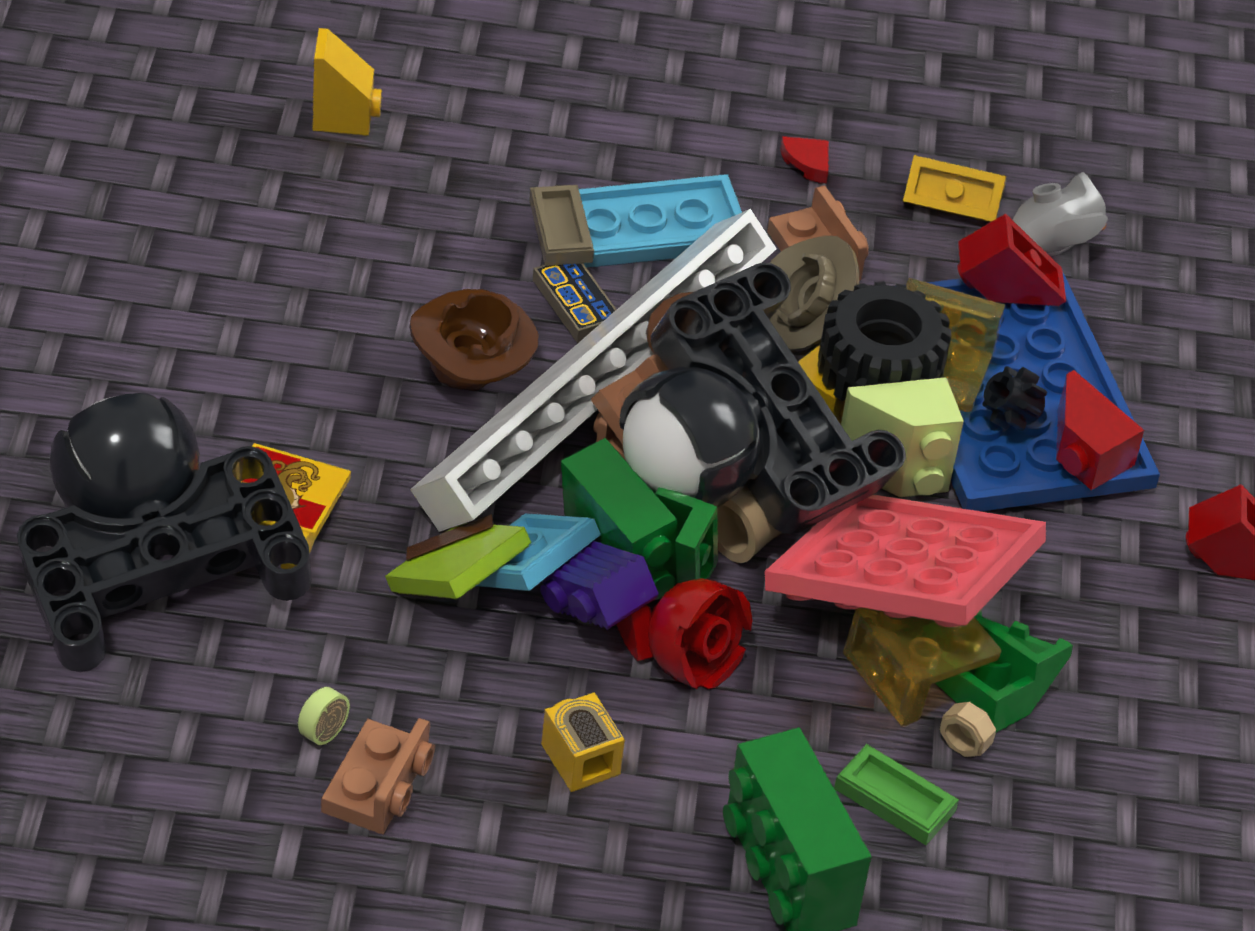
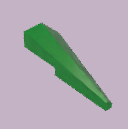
[854,608,1073,733]

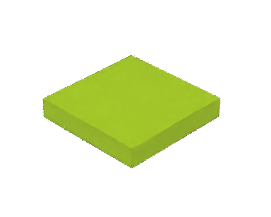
[385,523,531,599]

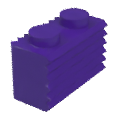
[540,541,659,630]

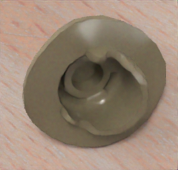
[770,235,859,352]

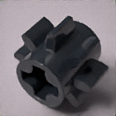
[982,366,1047,431]

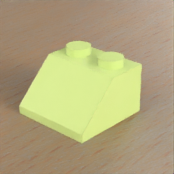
[841,377,964,497]

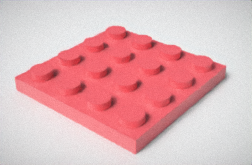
[765,495,1046,627]

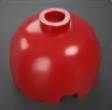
[648,578,753,689]

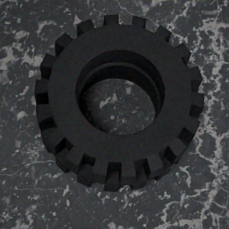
[817,282,952,401]

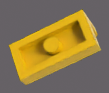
[903,155,1006,222]

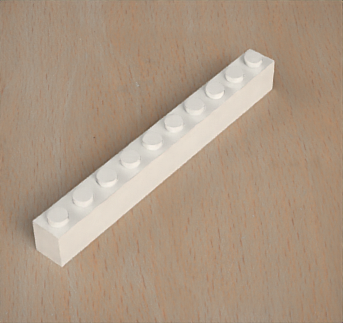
[410,209,776,532]

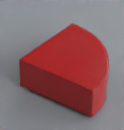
[780,136,829,183]
[617,605,653,661]

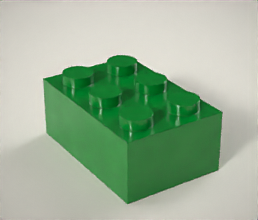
[723,727,872,931]

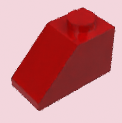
[957,213,1066,306]
[1056,370,1144,490]
[1186,484,1255,580]

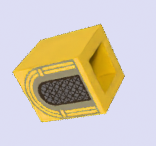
[541,692,625,792]

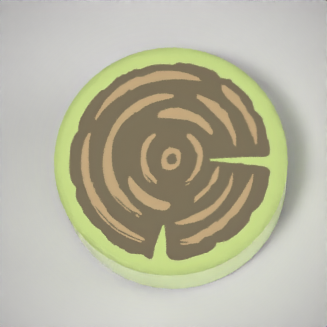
[298,687,350,745]

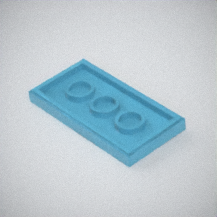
[579,174,742,268]

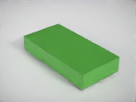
[834,744,959,845]

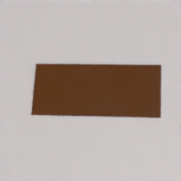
[406,514,493,560]

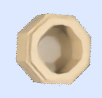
[939,702,996,757]

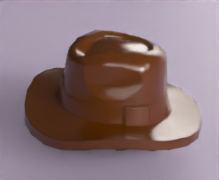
[409,289,539,391]

